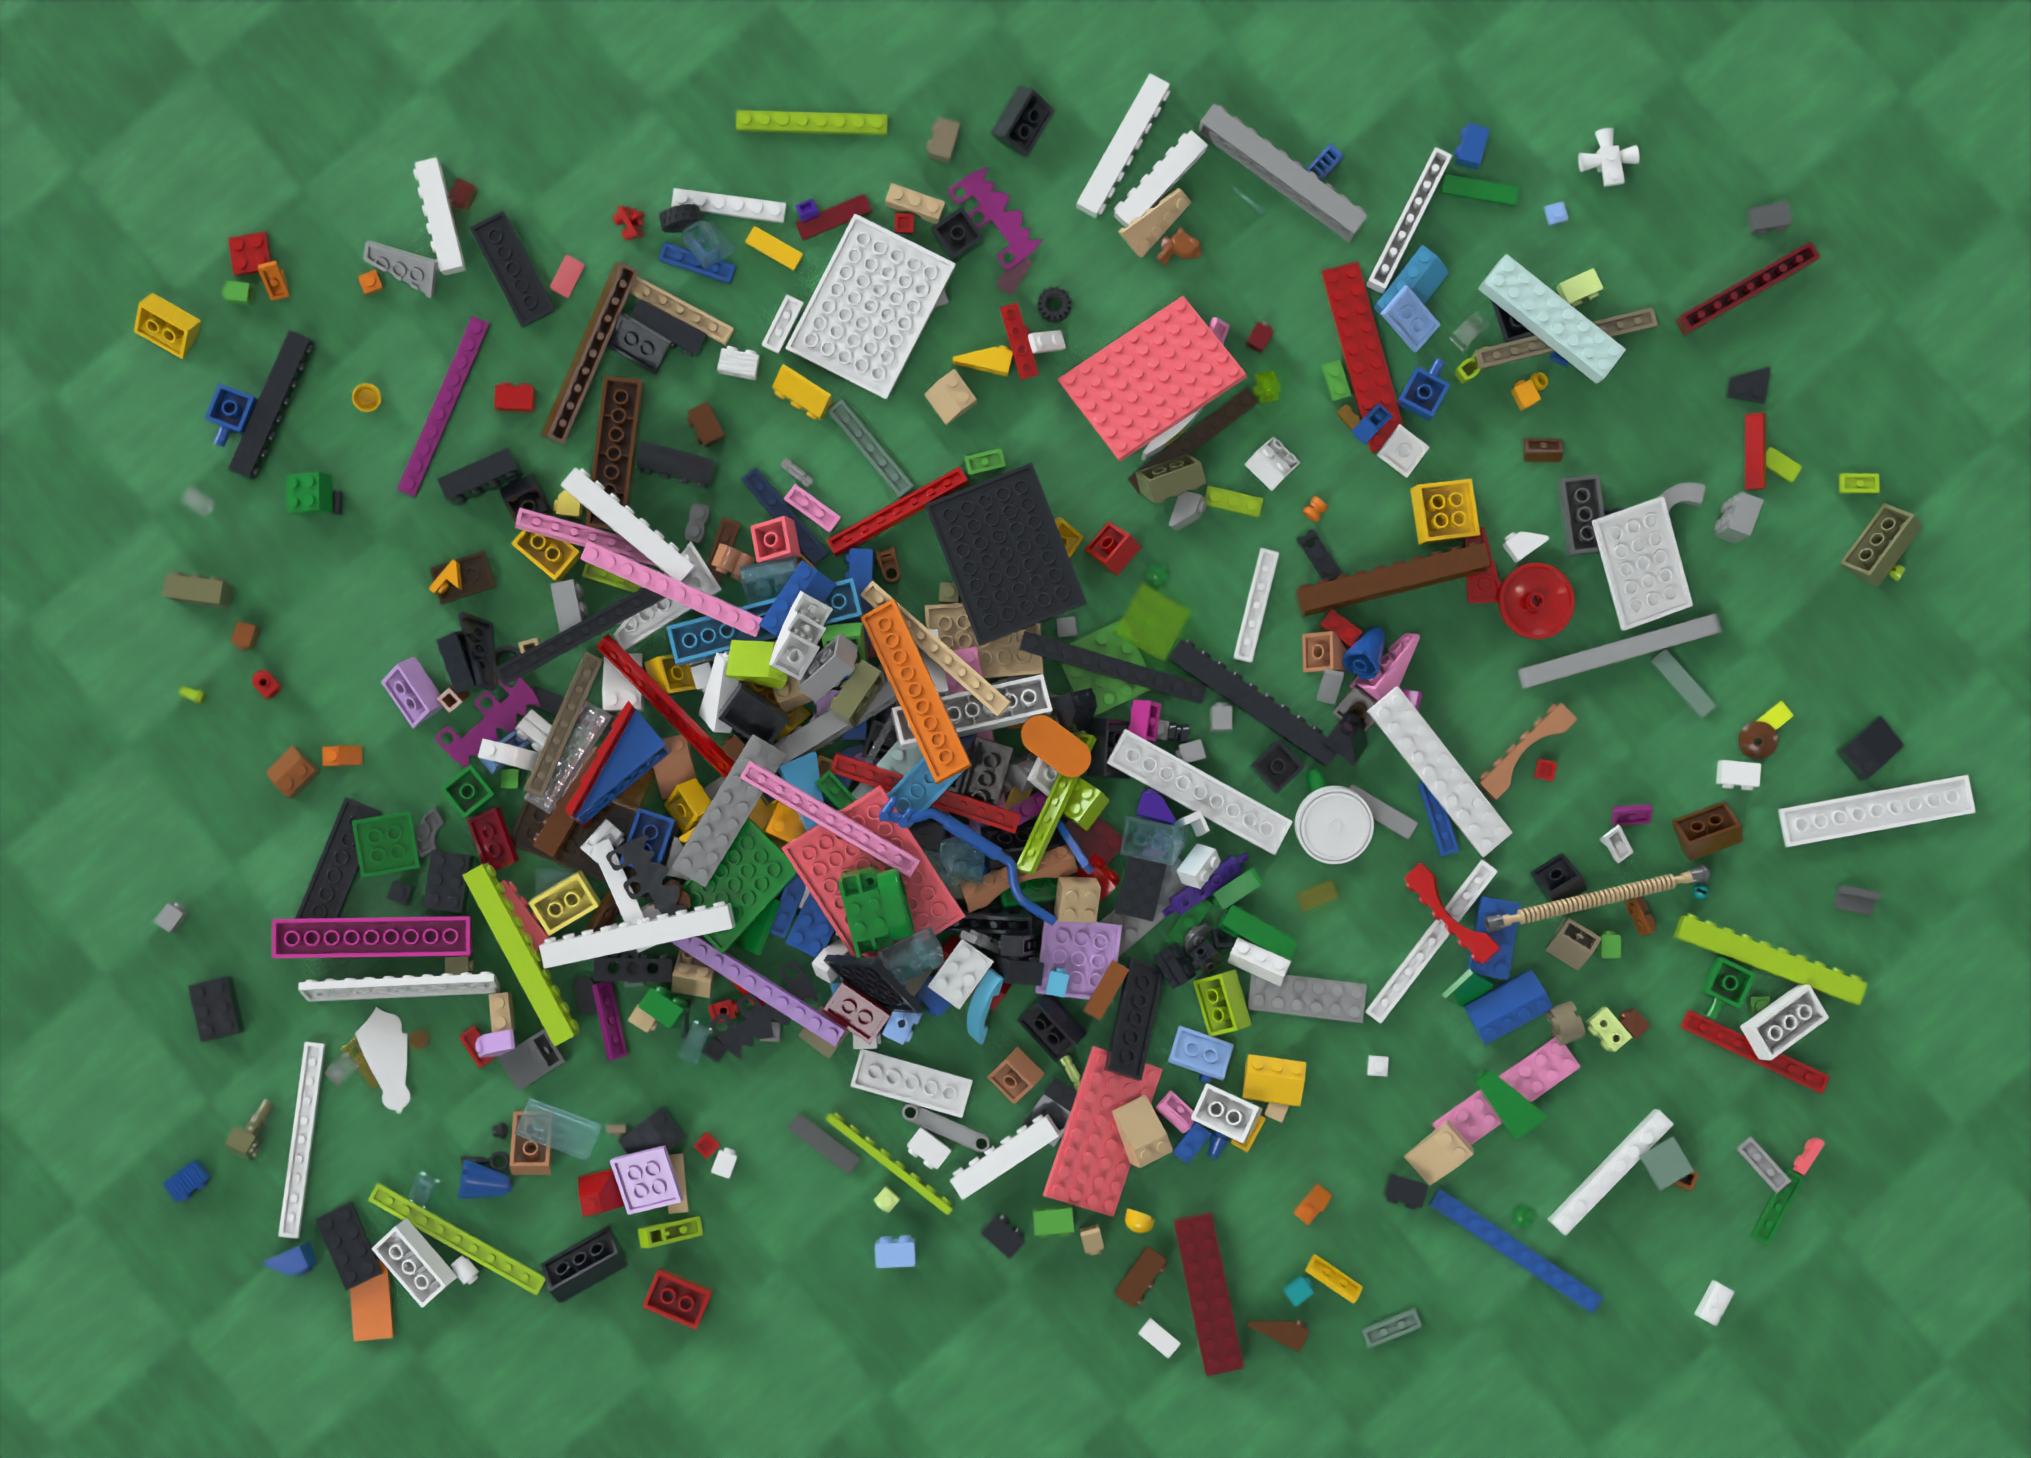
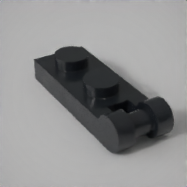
[1296,529,1342,581]

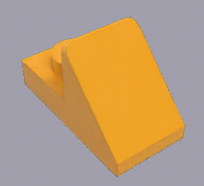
[428,559,462,596]

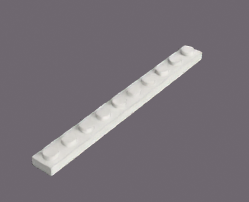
[1365,859,1498,1024]
[278,1042,326,1239]

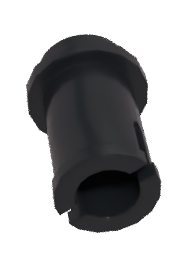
[330,491,345,515]

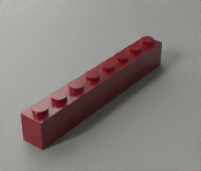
[1675,241,1821,337]

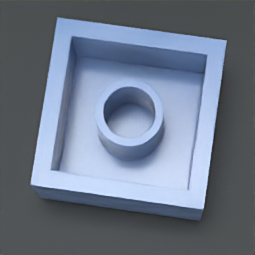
[875,1235,917,1268]

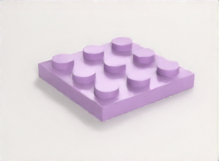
[610,1145,683,1215]

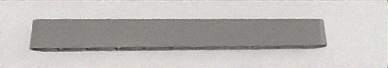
[1517,613,1722,689]

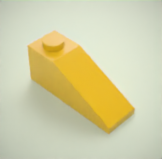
[952,346,1013,377]

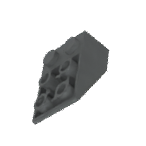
[499,1029,569,1091]

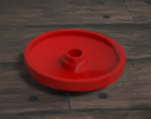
[1498,563,1575,640]

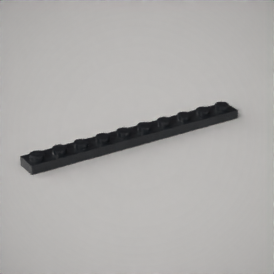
[494,588,667,686]
[1019,631,1207,704]

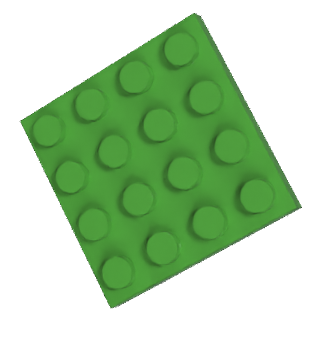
[1059,619,1151,717]

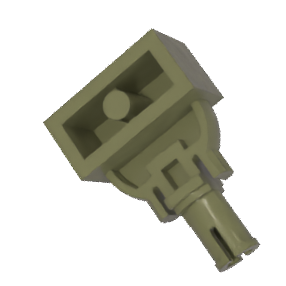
[225,1099,274,1162]

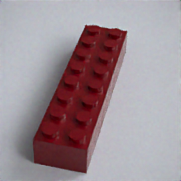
[1172,1211,1244,1377]

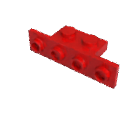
[999,302,1039,380]

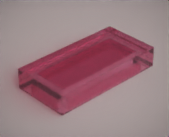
[996,257,1032,296]

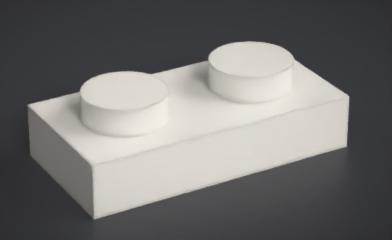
[1028,330,1066,354]

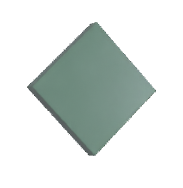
[1639,1137,1694,1191]

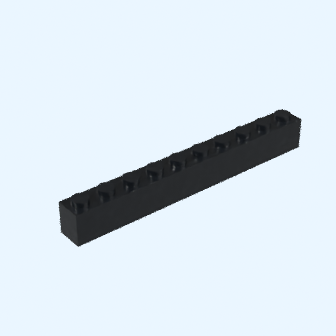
[1167,639,1336,767]

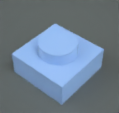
[1544,201,1568,226]

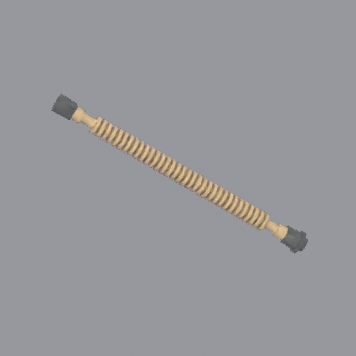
[1484,864,1711,932]

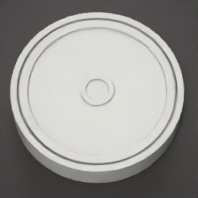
[1295,786,1374,864]

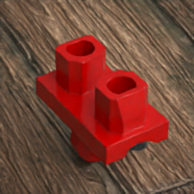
[612,205,646,241]

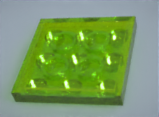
[1114,583,1191,661]

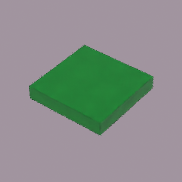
[1442,969,1494,1009]

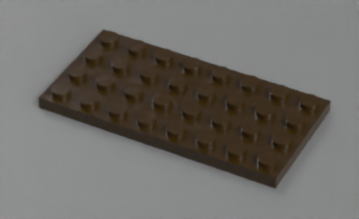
[511,778,680,900]

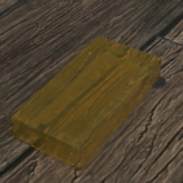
[1295,880,1339,912]

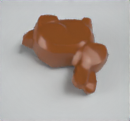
[1157,228,1202,265]

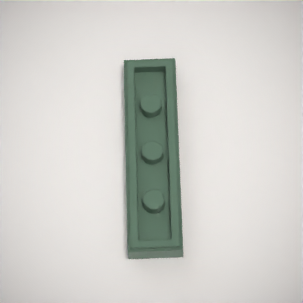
[1650,648,1717,719]

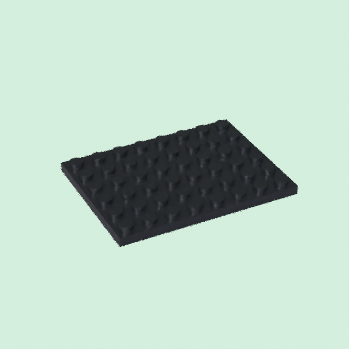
[925,462,1087,647]

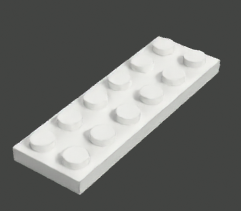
[850,1049,973,1118]

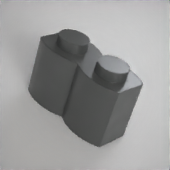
[685,503,711,546]

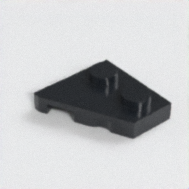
[1726,367,1771,404]

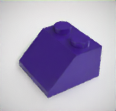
[1135,789,1175,825]

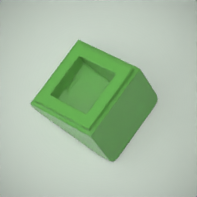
[501,769,521,789]

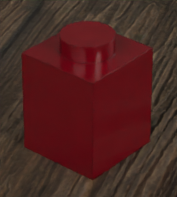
[1245,322,1274,354]

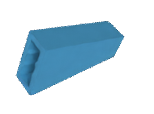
[778,751,823,831]

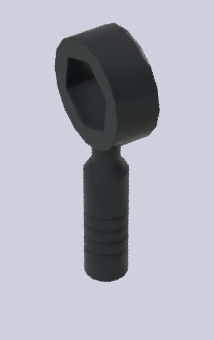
[461,1151,510,1171]

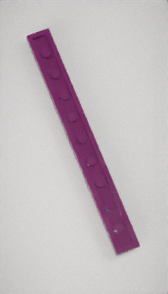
[397,316,491,498]

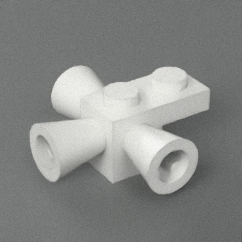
[1578,128,1639,187]

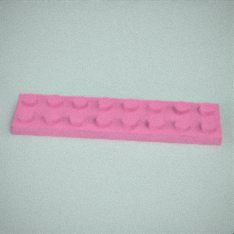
[1432,1037,1581,1145]

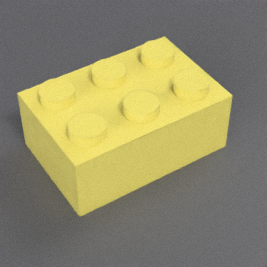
[528,870,601,936]

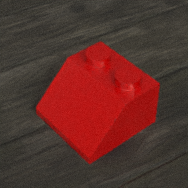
[1084,521,1142,576]

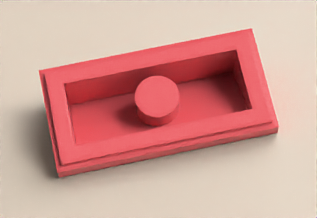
[550,254,585,299]

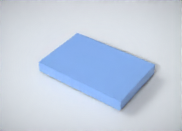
[1380,285,1441,352]
[1168,1025,1234,1081]

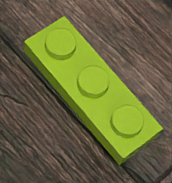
[1205,486,1263,518]

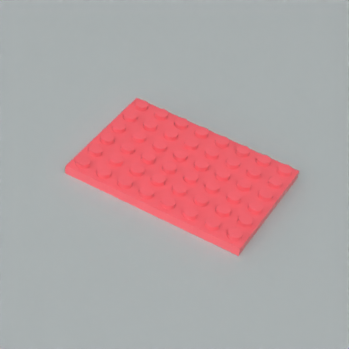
[1058,296,1247,462]
[781,785,965,967]

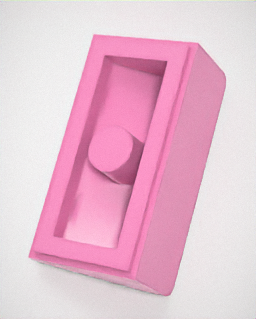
[1155,1090,1195,1133]

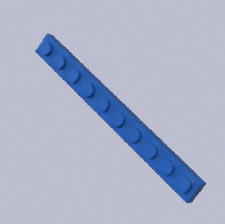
[770,752,860,939]
[1429,1188,1604,1314]

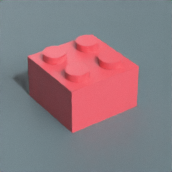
[750,516,801,567]

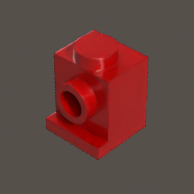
[251,669,284,700]
[708,999,739,1024]

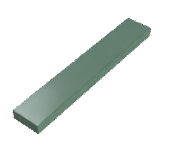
[827,399,914,498]

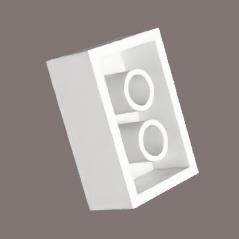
[928,939,994,1009]

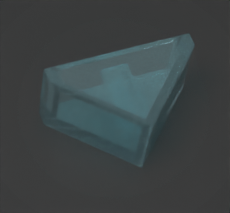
[408,1172,440,1208]

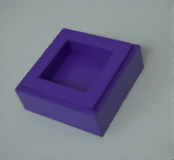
[795,198,820,222]

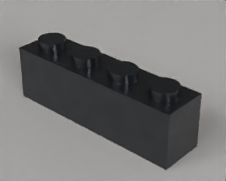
[630,300,708,358]

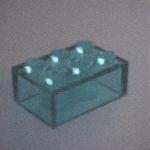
[740,556,798,605]
[878,927,945,984]

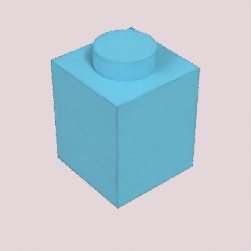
[1045,967,1069,998]

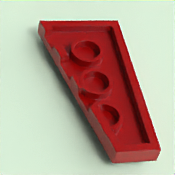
[1464,527,1501,604]

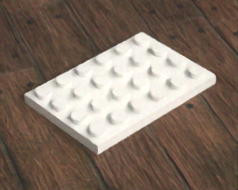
[1592,496,1693,631]

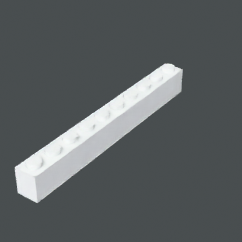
[539,901,736,968]

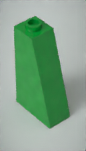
[1473,1069,1548,1140]

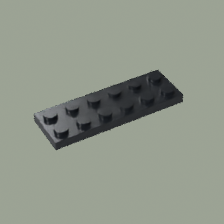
[470,211,556,328]
[1104,957,1164,1081]

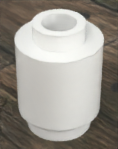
[451,1255,479,1285]

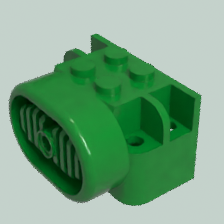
[838,866,914,958]

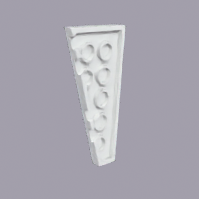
[613,541,722,651]

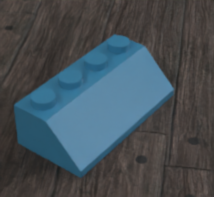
[1374,245,1449,314]

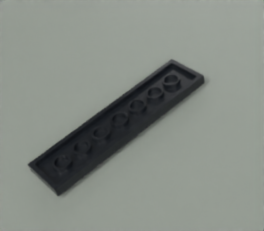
[295,797,383,919]

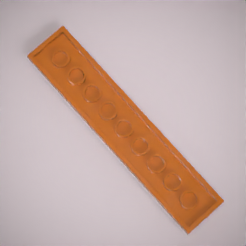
[860,599,972,784]

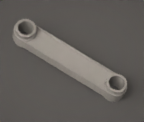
[902,1103,990,1152]

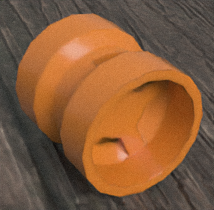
[1302,496,1329,523]

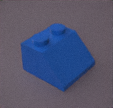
[263,1242,318,1277]

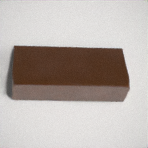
[1523,438,1563,462]

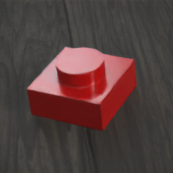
[894,213,914,234]
[1533,758,1557,782]
[693,1131,721,1159]

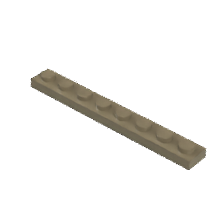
[523,652,603,798]

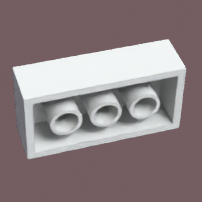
[1740,985,1829,1060]
[371,1218,457,1308]

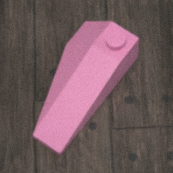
[1350,633,1420,701]

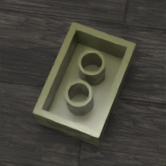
[1135,453,1206,503]
[162,571,234,609]
[829,659,887,729]

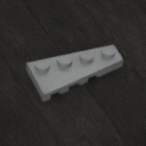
[364,240,438,298]

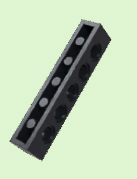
[943,903,1036,935]

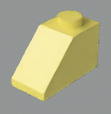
[554,490,584,519]

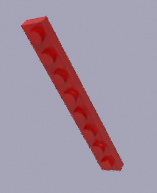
[826,467,969,557]
[1680,1010,1830,1094]

